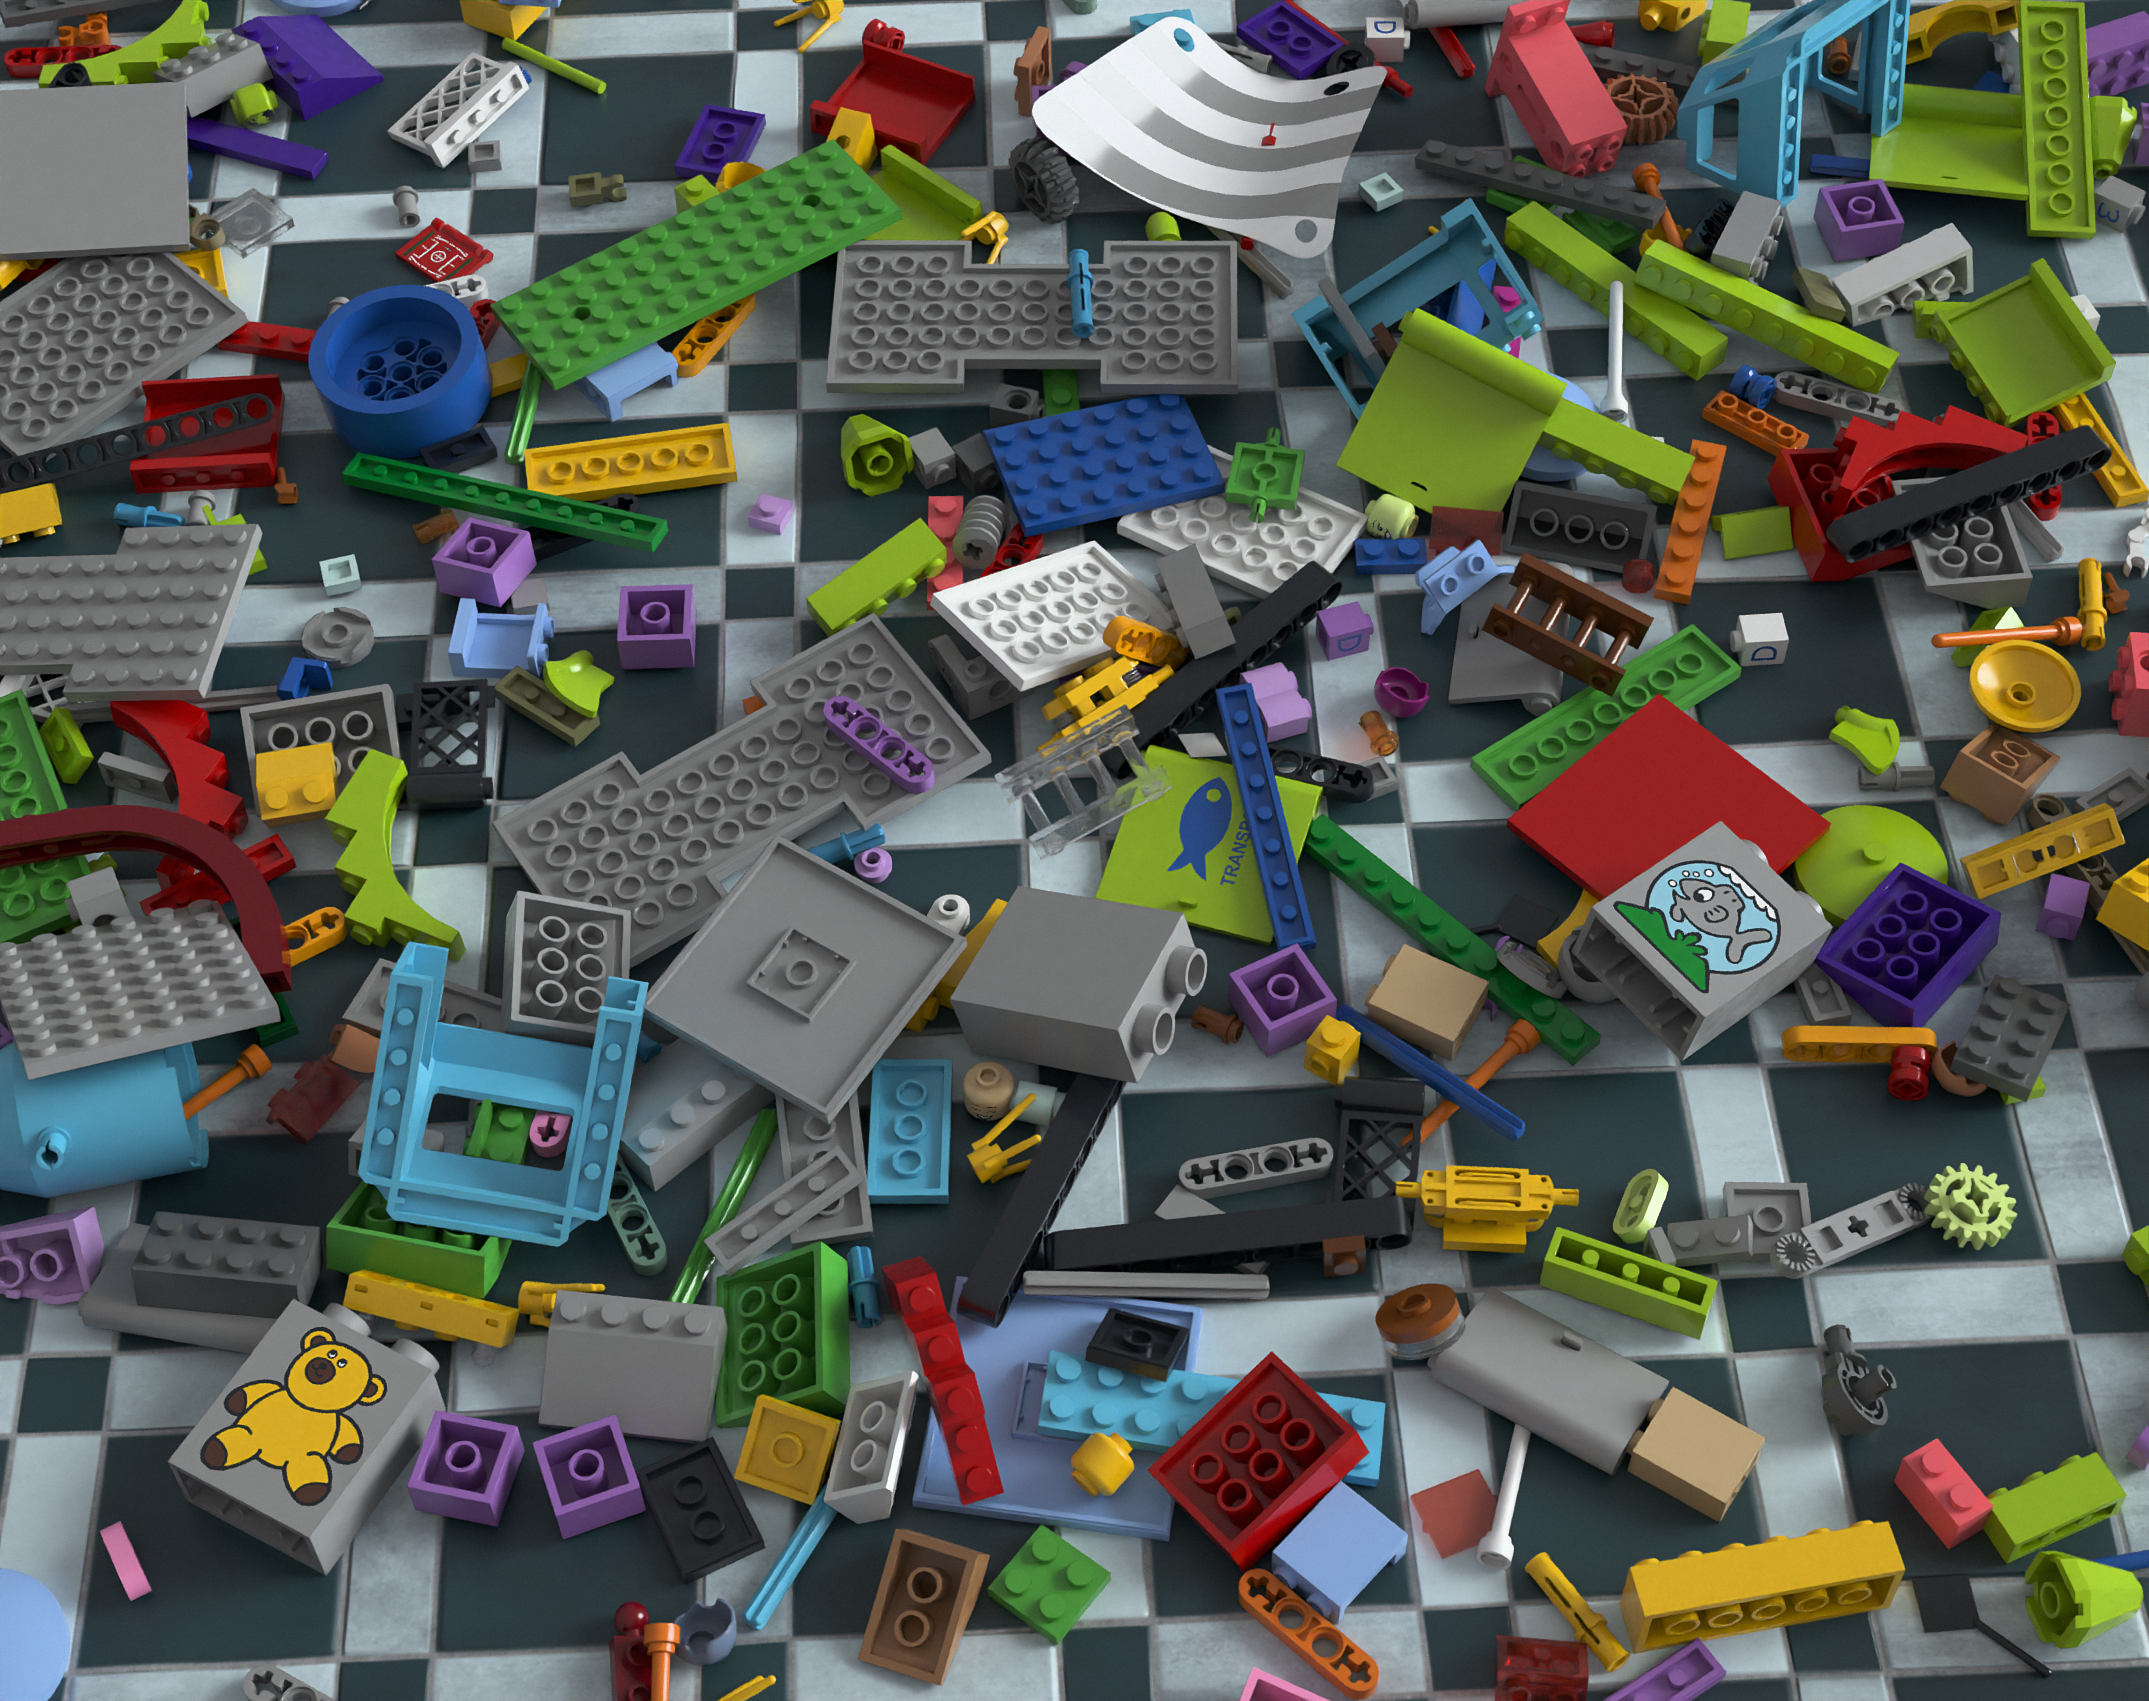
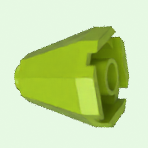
[2089,95,2137,180]
[841,414,914,497]
[2025,1550,2143,1649]

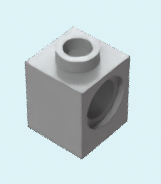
[908,427,957,489]

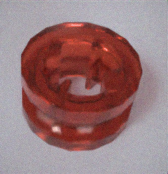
[1622,559,1655,594]

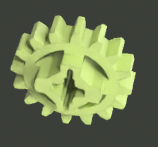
[1924,1163,2017,1250]

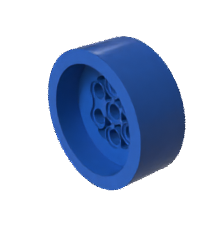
[308,285,493,459]

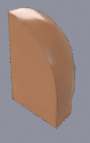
[328,1024,380,1073]

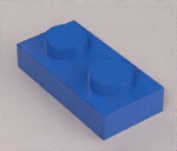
[1354,538,1427,575]

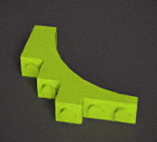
[38,0,212,89]
[325,749,466,962]

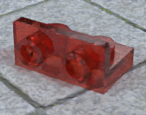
[1429,505,1504,558]
[265,1054,360,1145]
[1494,1635,1589,1701]

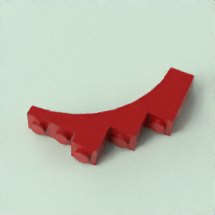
[1827,405,2028,515]
[109,700,248,891]
[881,1256,1004,1506]

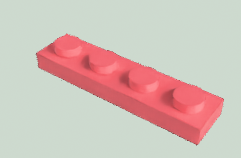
[927,496,964,610]

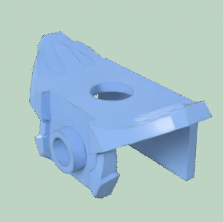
[1415,539,1514,636]

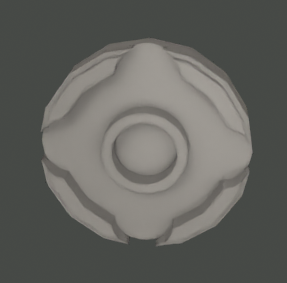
[301,607,375,669]
[1496,942,1568,999]

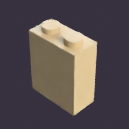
[1365,944,1489,1061]
[1626,1387,1765,1523]

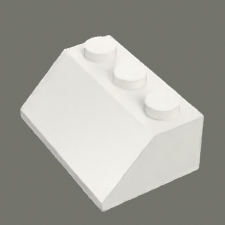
[823,1371,918,1524]

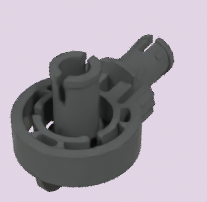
[1822,1324,1897,1436]

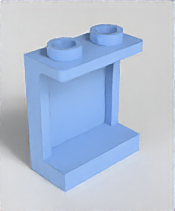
[573,341,678,422]
[448,598,555,678]
[1271,1481,1408,1624]

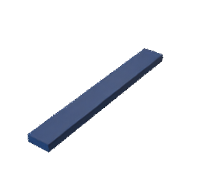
[1215,683,1316,951]

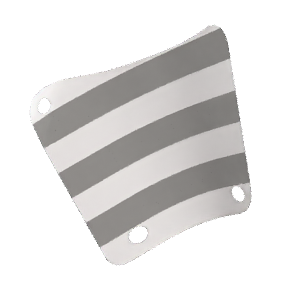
[1032,17,1387,259]

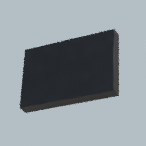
[635,1437,765,1585]

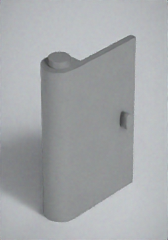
[1448,562,1574,717]
[78,1223,277,1354]
[1427,1286,1669,1476]

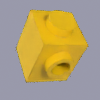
[1304,1015,1361,1086]

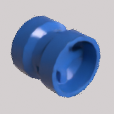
[1729,365,1777,410]

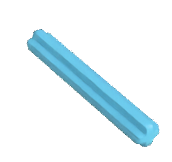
[742,1481,838,1630]

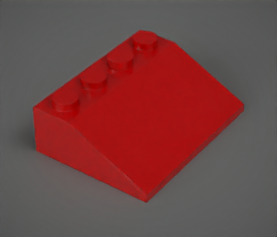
[1767,448,1914,582]
[1147,1351,1369,1573]

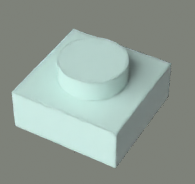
[1358,172,1404,212]
[319,554,362,596]

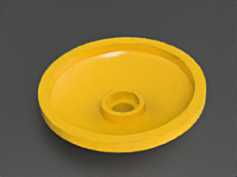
[1968,640,2081,733]

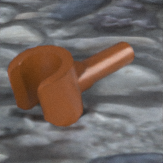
[275,467,298,504]
[2103,572,2130,614]

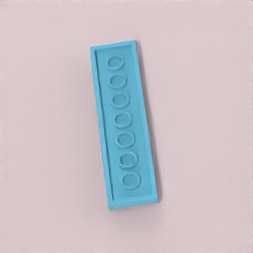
[1037,1350,1386,1487]

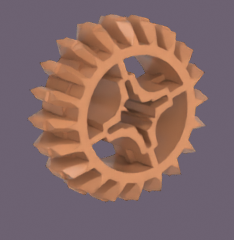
[1603,73,1679,147]

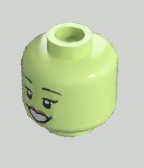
[1364,493,1419,540]

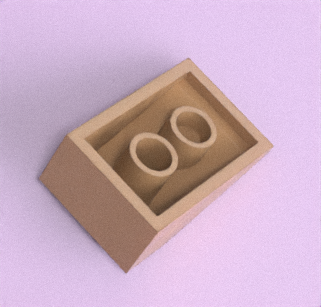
[1940,721,2061,826]
[858,1529,990,1686]

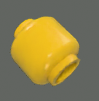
[1070,1432,1134,1498]

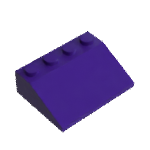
[231,15,384,121]
[1814,862,2001,1028]

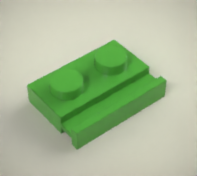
[1562,210,1640,255]

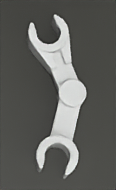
[2123,507,2149,578]

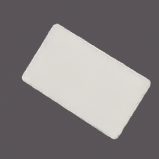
[1178,733,1227,757]

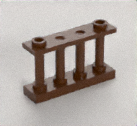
[1482,552,1654,697]

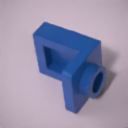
[277,657,333,701]

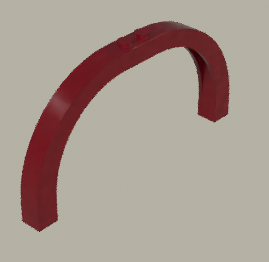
[0,805,292,994]

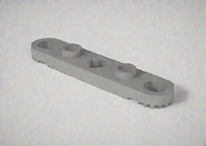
[1770,1183,1934,1279]

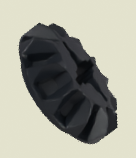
[1326,43,1376,89]

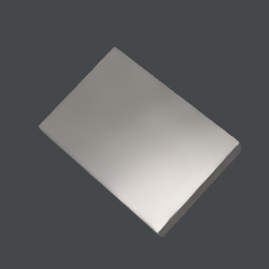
[1318,275,1386,380]

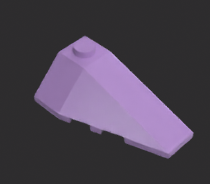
[0,1206,104,1305]

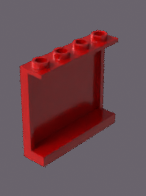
[809,40,976,166]
[129,374,285,494]

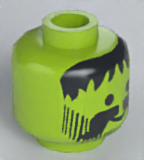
[229,83,279,129]

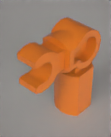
[58,11,111,46]

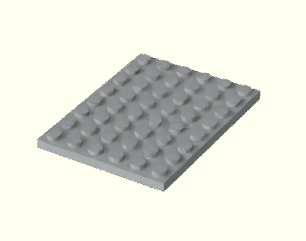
[0,252,248,469]
[0,899,281,1080]

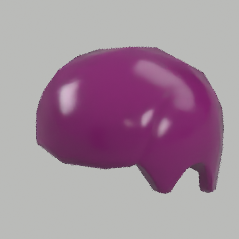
[1374,667,1430,718]

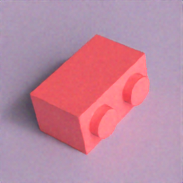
[1894,1438,1993,1550]

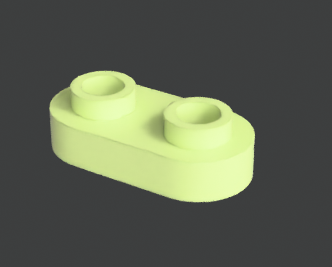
[1613,1169,1668,1244]

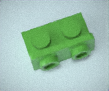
[462,1099,537,1165]

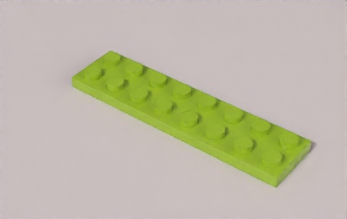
[2017,0,2096,239]

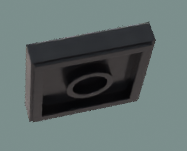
[1085,1308,1190,1382]

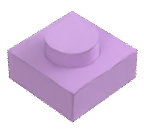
[748,493,794,535]

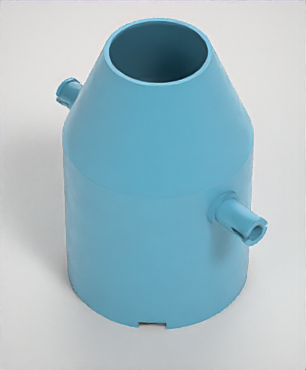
[0,1041,209,1198]

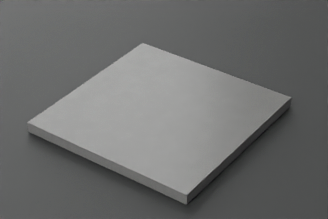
[0,82,190,261]
[643,834,967,1124]

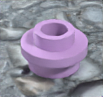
[854,848,892,884]

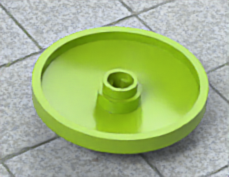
[1792,805,1948,927]

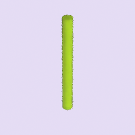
[502,38,606,94]

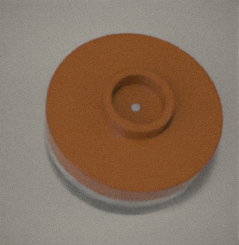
[1375,1283,1466,1360]

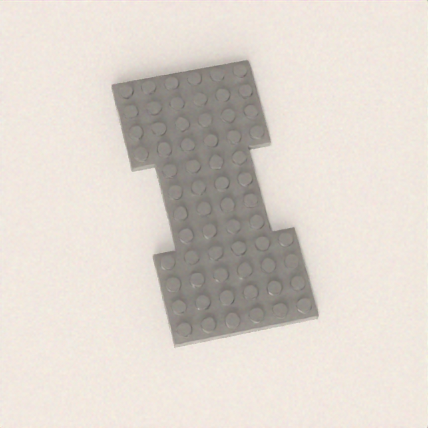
[826,240,1238,394]
[0,524,263,702]
[492,613,992,969]

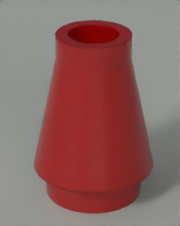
[1569,20,1614,48]

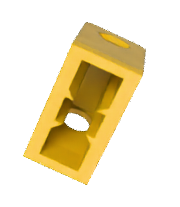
[1637,0,1707,32]
[826,107,878,173]

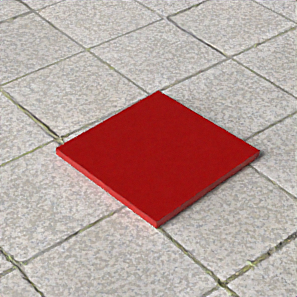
[1506,693,1831,901]

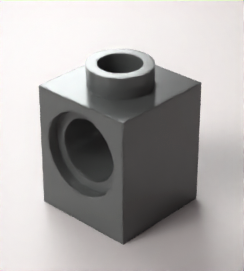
[989,383,1043,429]
[951,433,1001,495]

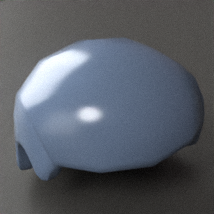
[673,1598,737,1666]

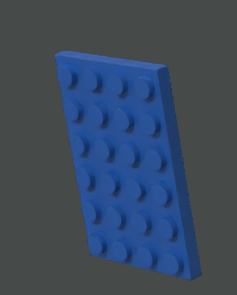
[984,393,1225,537]

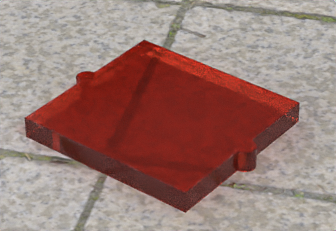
[1410,1469,1511,1559]

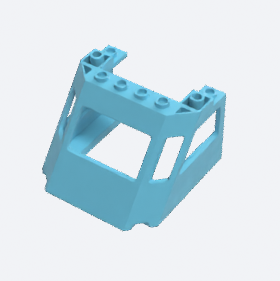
[1677,0,1911,209]
[1292,198,1544,421]
[358,942,649,1247]

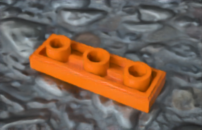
[1702,390,1809,457]

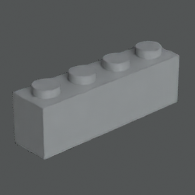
[1154,544,1236,659]

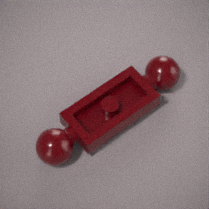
[609,1601,652,1701]

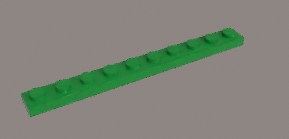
[342,452,669,553]
[1302,813,1601,1066]

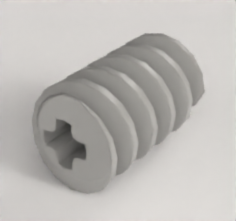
[952,495,1009,570]

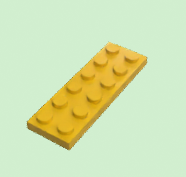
[524,423,738,502]

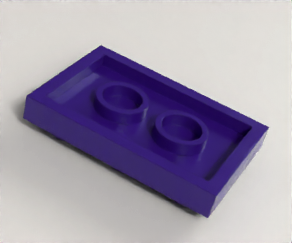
[1236,0,1345,80]
[674,104,766,183]

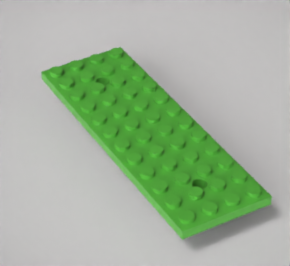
[490,139,902,391]

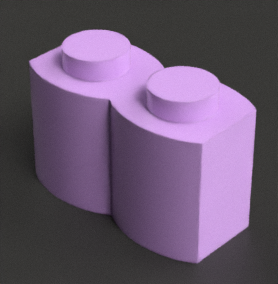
[1239,662,1312,743]

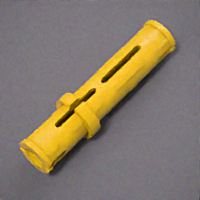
[2077,558,2107,651]
[1525,1552,1630,1673]

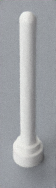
[1600,281,1628,423]
[1476,1423,1531,1570]

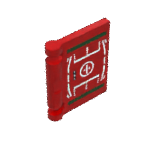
[395,218,494,283]

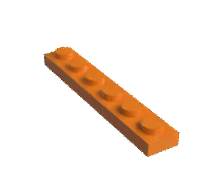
[1653,439,1727,605]

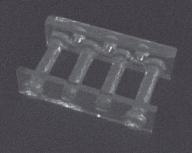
[994,704,1172,860]

